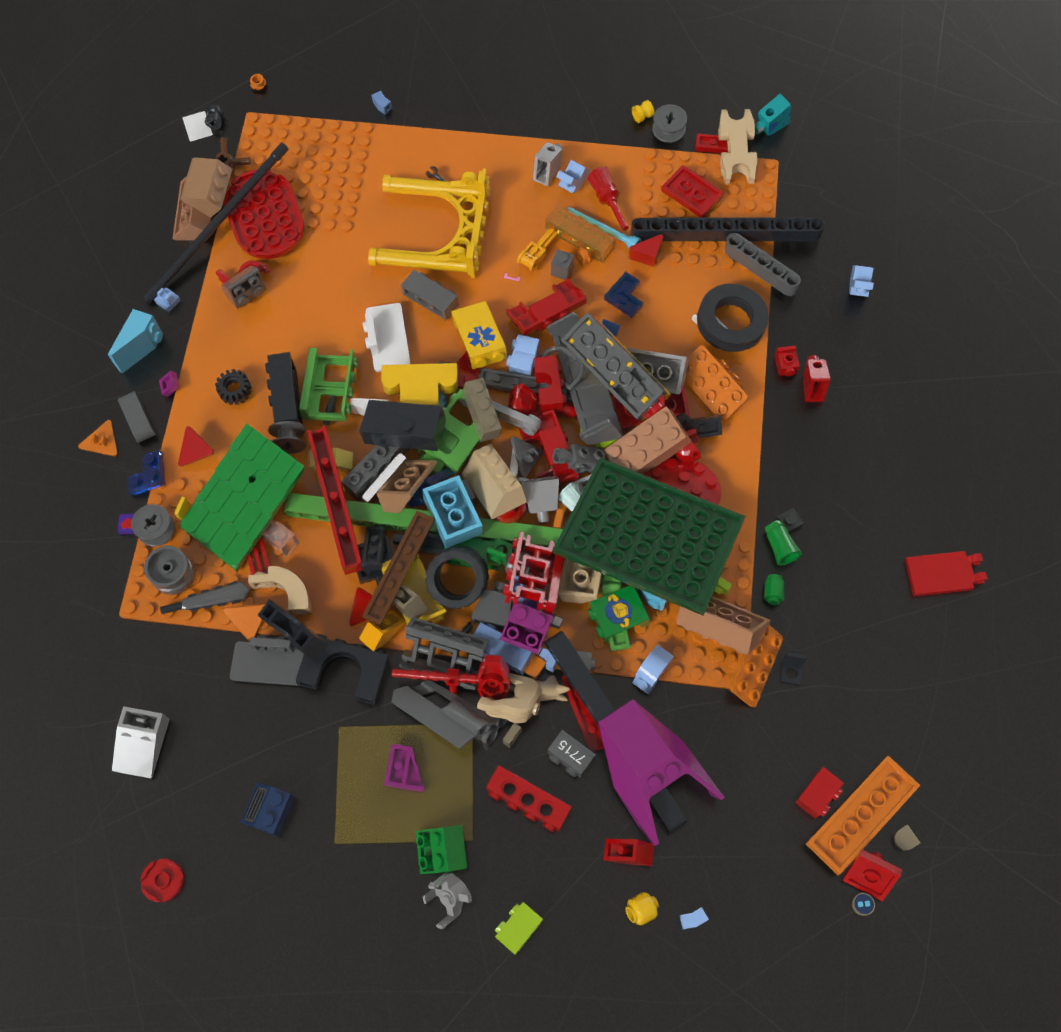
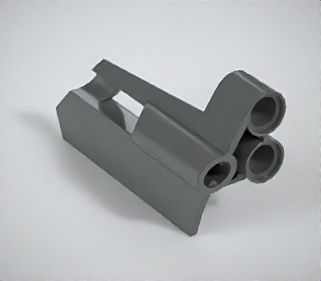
[392,680,508,750]

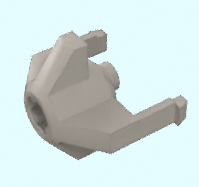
[423,872,472,929]

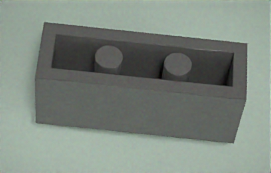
[401,270,458,320]

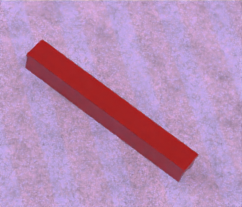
[307,426,362,575]

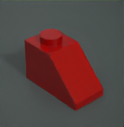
[604,839,654,866]

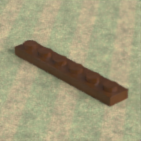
[362,510,435,626]

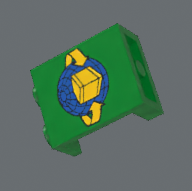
[587,585,650,643]

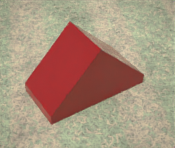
[629,234,663,267]

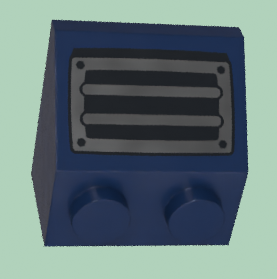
[240,783,295,837]

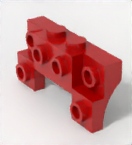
[506,277,587,336]
[518,409,579,488]

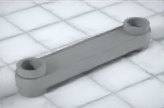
[459,399,541,436]

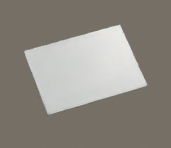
[183,111,213,142]

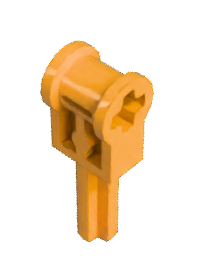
[517,228,557,272]

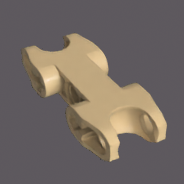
[718,109,757,184]

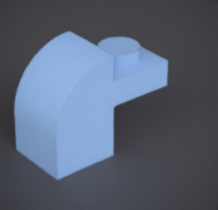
[556,160,590,193]
[849,265,874,297]
[632,645,674,695]

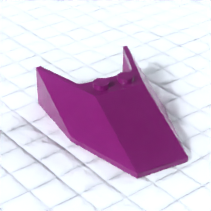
[598,699,725,846]

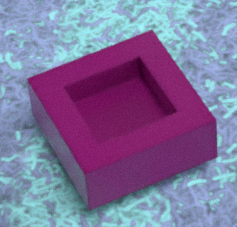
[159,371,179,397]

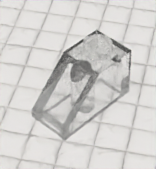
[262,519,299,557]

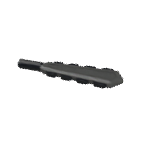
[160,581,251,614]

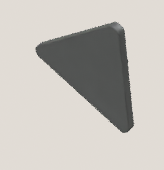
[511,437,543,477]

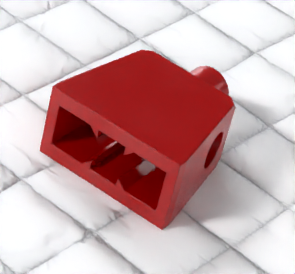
[803,355,830,402]

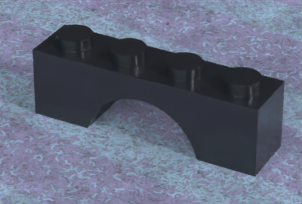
[258,599,328,661]

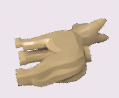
[477,673,570,723]

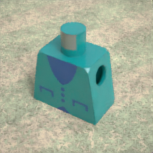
[754,93,791,135]

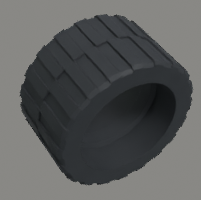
[425,545,489,609]

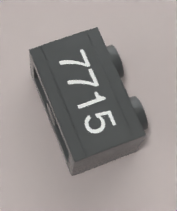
[548,730,596,778]

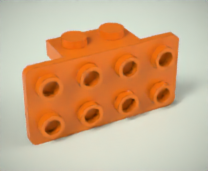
[685,345,749,422]
[722,625,783,707]

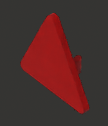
[178,426,214,467]
[349,587,390,626]

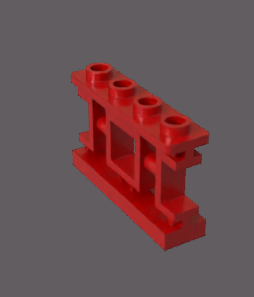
[502,531,564,615]

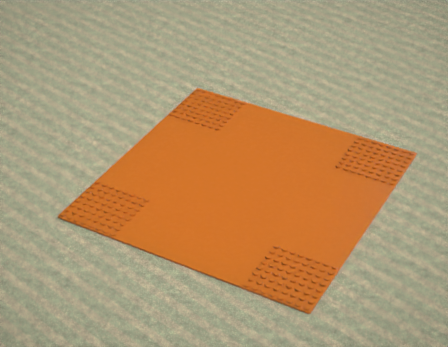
[119,112,779,689]

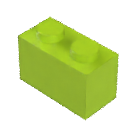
[495,902,543,955]

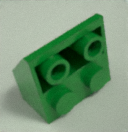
[416,825,467,874]

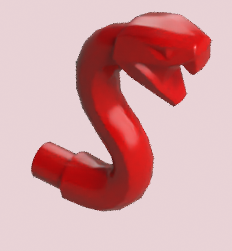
[216,260,270,284]

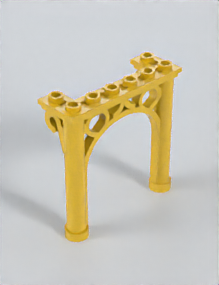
[368,168,491,278]

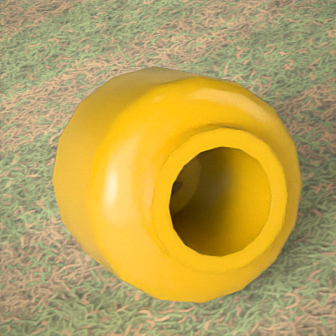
[625,892,659,925]

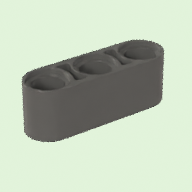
[118,391,156,443]

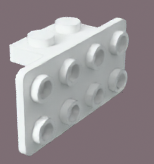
[363,303,411,372]

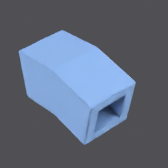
[680,907,709,930]

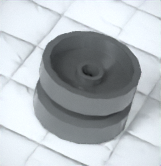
[144,546,195,595]

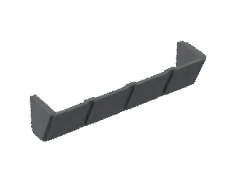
[547,312,624,445]

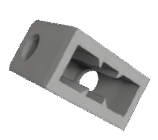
[533,143,563,186]
[520,476,559,523]

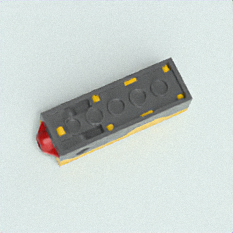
[561,313,671,421]

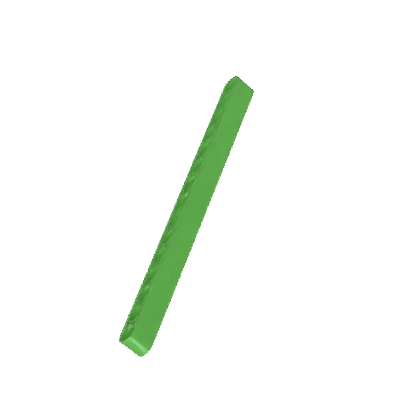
[284,493,563,548]

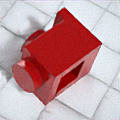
[775,345,800,376]

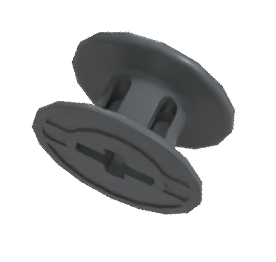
[652,104,687,143]
[268,421,307,454]
[131,504,175,547]

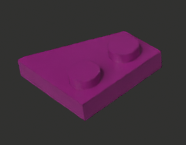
[384,744,424,793]

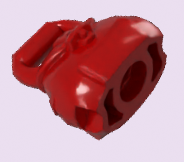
[507,383,540,417]

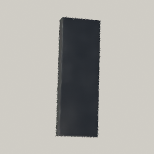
[361,525,387,571]

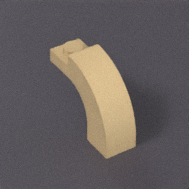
[248,566,312,615]

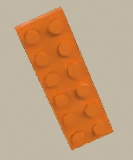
[806,756,920,875]

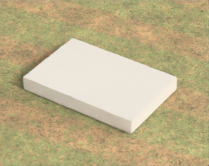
[361,453,406,502]

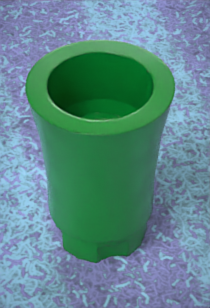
[765,520,802,565]

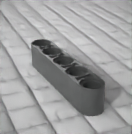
[724,233,801,296]

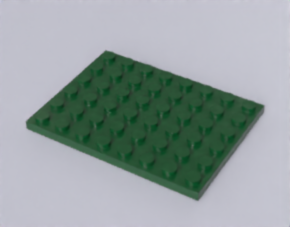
[553,458,746,616]

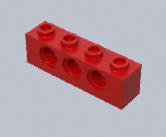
[486,766,572,832]

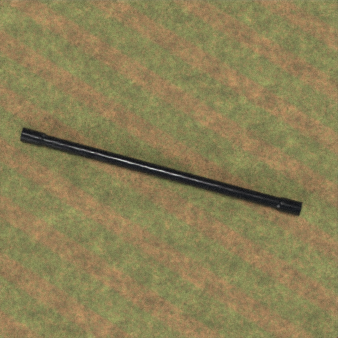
[142,142,289,304]

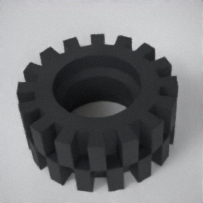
[215,369,252,405]

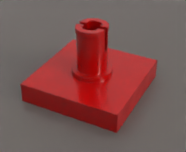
[843,849,902,901]

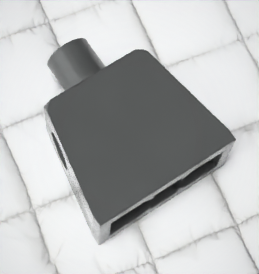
[471,582,512,630]

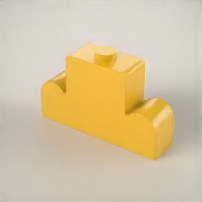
[381,363,458,406]

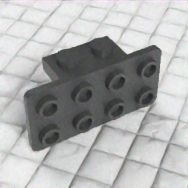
[230,635,304,686]

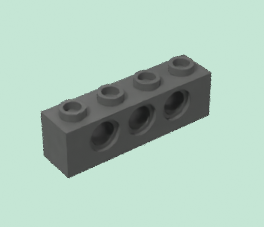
[341,445,410,501]

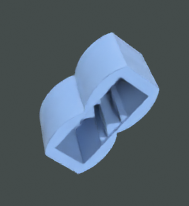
[507,334,539,376]

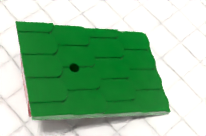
[180,423,306,572]

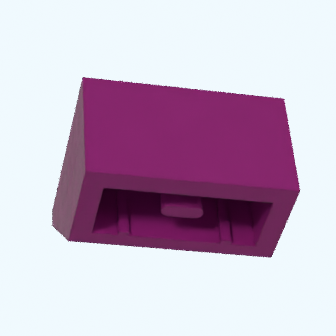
[500,603,554,654]

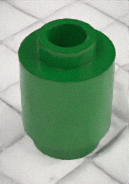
[764,574,785,605]

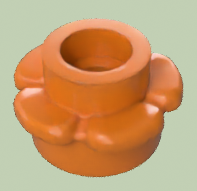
[250,74,266,90]
[575,247,591,264]

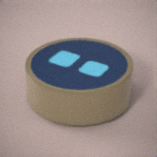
[852,893,875,916]

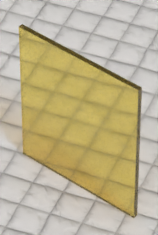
[334,725,474,844]

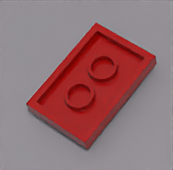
[661,165,724,218]

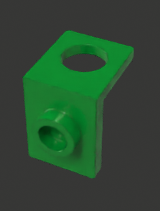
[486,538,513,567]

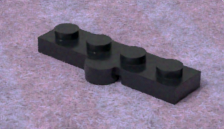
[676,413,722,438]

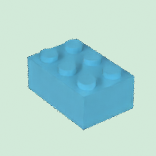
[423,475,482,548]

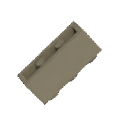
[462,378,502,442]

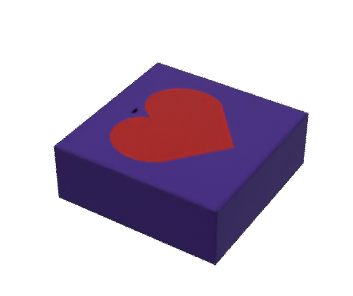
[118,514,134,534]

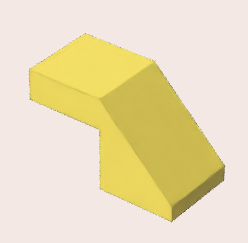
[307,448,353,472]

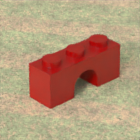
[534,356,566,414]

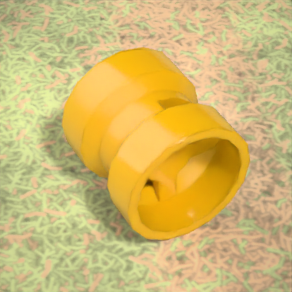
[632,100,655,123]

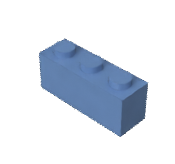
[473,623,534,676]

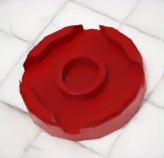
[140,859,184,902]

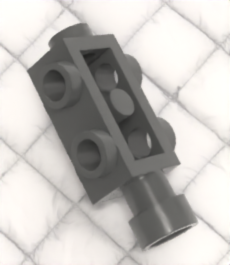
[553,444,607,474]

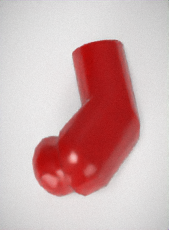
[560,404,577,418]

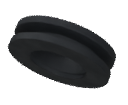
[697,284,769,352]

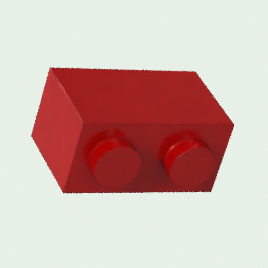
[795,767,844,819]

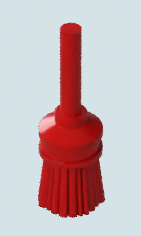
[587,167,629,231]

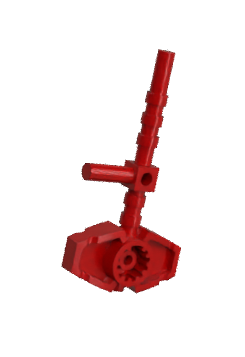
[392,655,510,700]

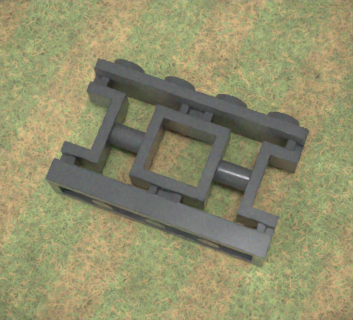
[400,617,489,690]

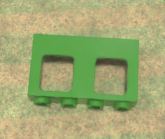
[299,348,358,421]
[417,389,498,477]

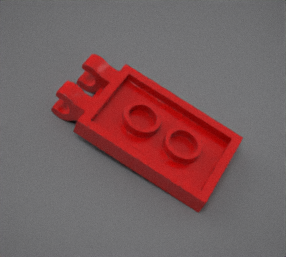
[905,551,988,597]

